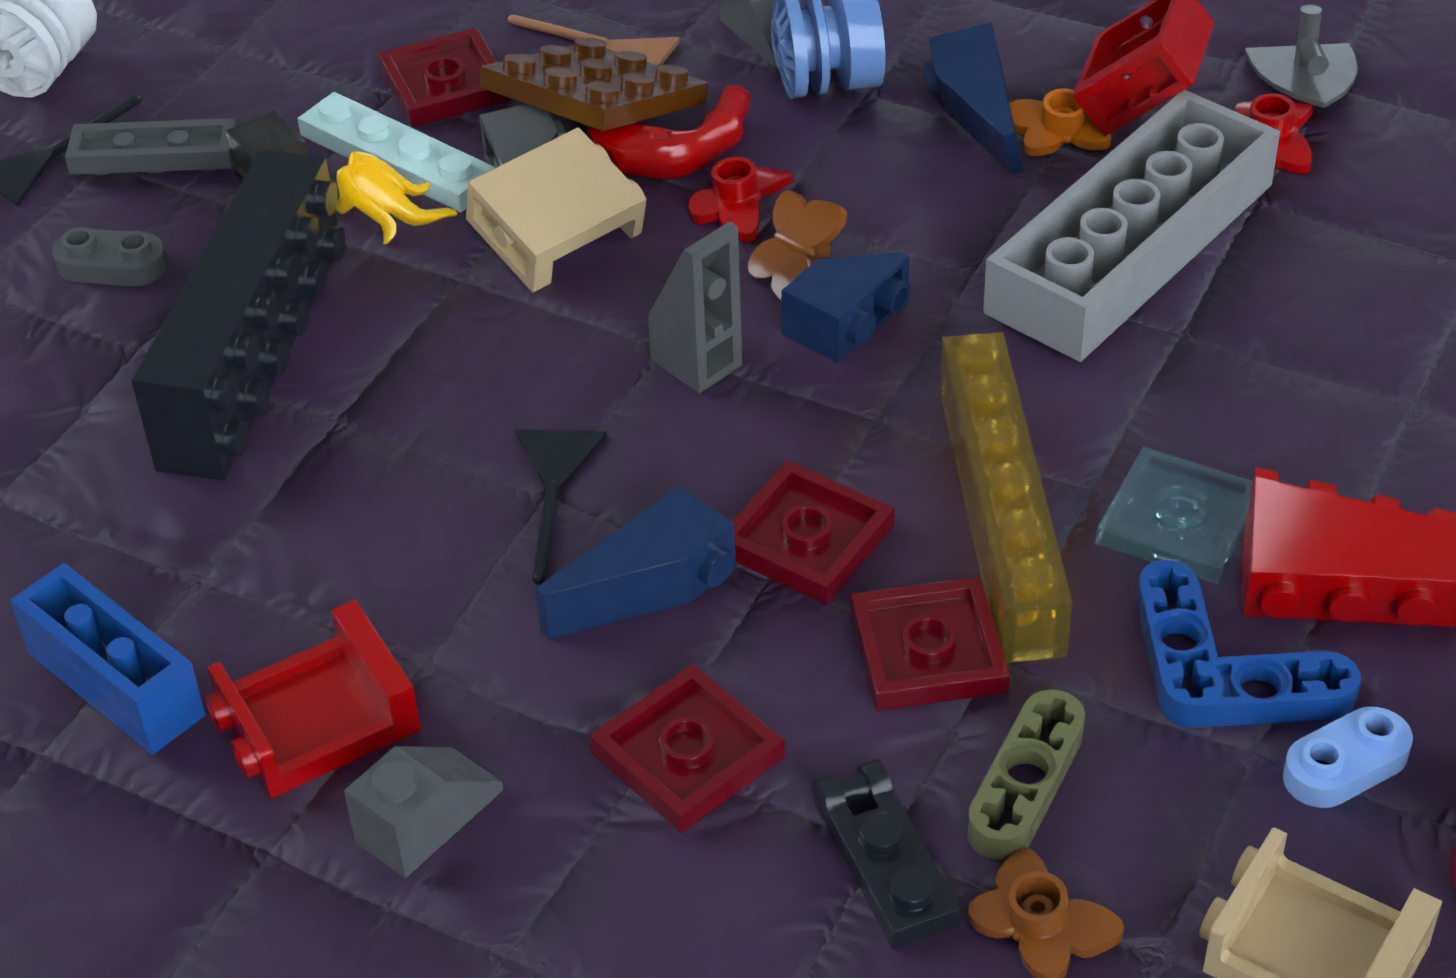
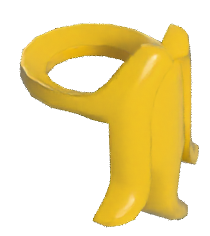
[335,151,457,245]

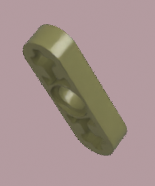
[967,689,1085,861]

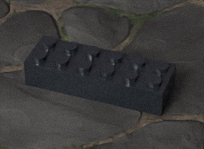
[131,149,345,480]

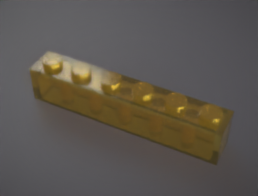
[940,332,1073,663]

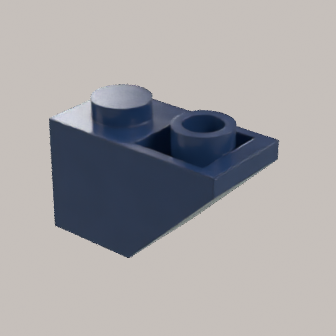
[781,252,911,363]

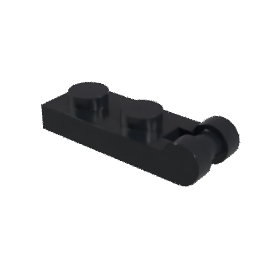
[811,759,961,950]

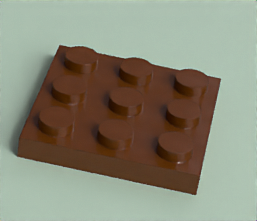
[479,38,709,131]

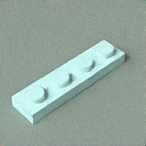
[297,92,495,212]

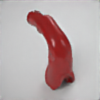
[587,85,751,178]

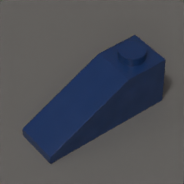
[923,22,1024,174]
[535,486,736,639]

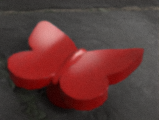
[1234,94,1313,174]
[688,157,794,243]

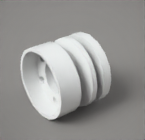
[0,0,97,97]

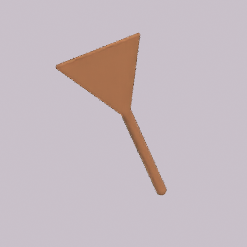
[508,14,681,66]

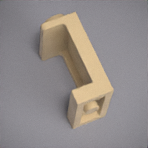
[466,127,647,293]
[1199,827,1442,978]

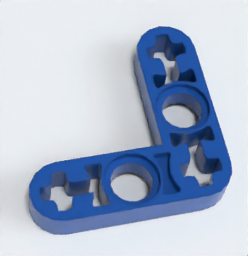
[1137,560,1361,728]

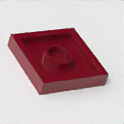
[378,27,512,127]
[732,460,895,605]
[851,577,1010,711]
[589,663,785,833]

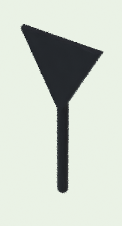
[0,93,142,207]
[516,429,607,585]

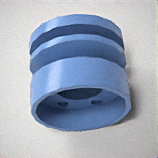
[771,0,885,99]

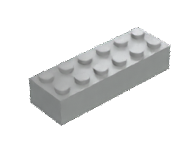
[983,90,1280,362]

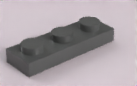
[65,118,239,176]

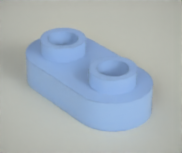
[1283,707,1413,808]

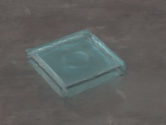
[1096,446,1253,584]

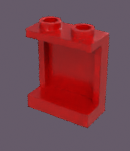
[203,600,421,799]

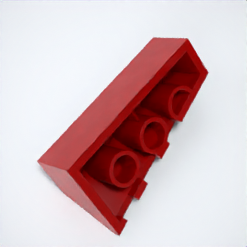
[1240,467,1456,627]

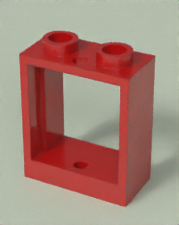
[1072,0,1215,137]

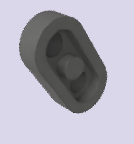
[52,227,168,286]

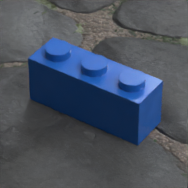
[10,563,206,755]

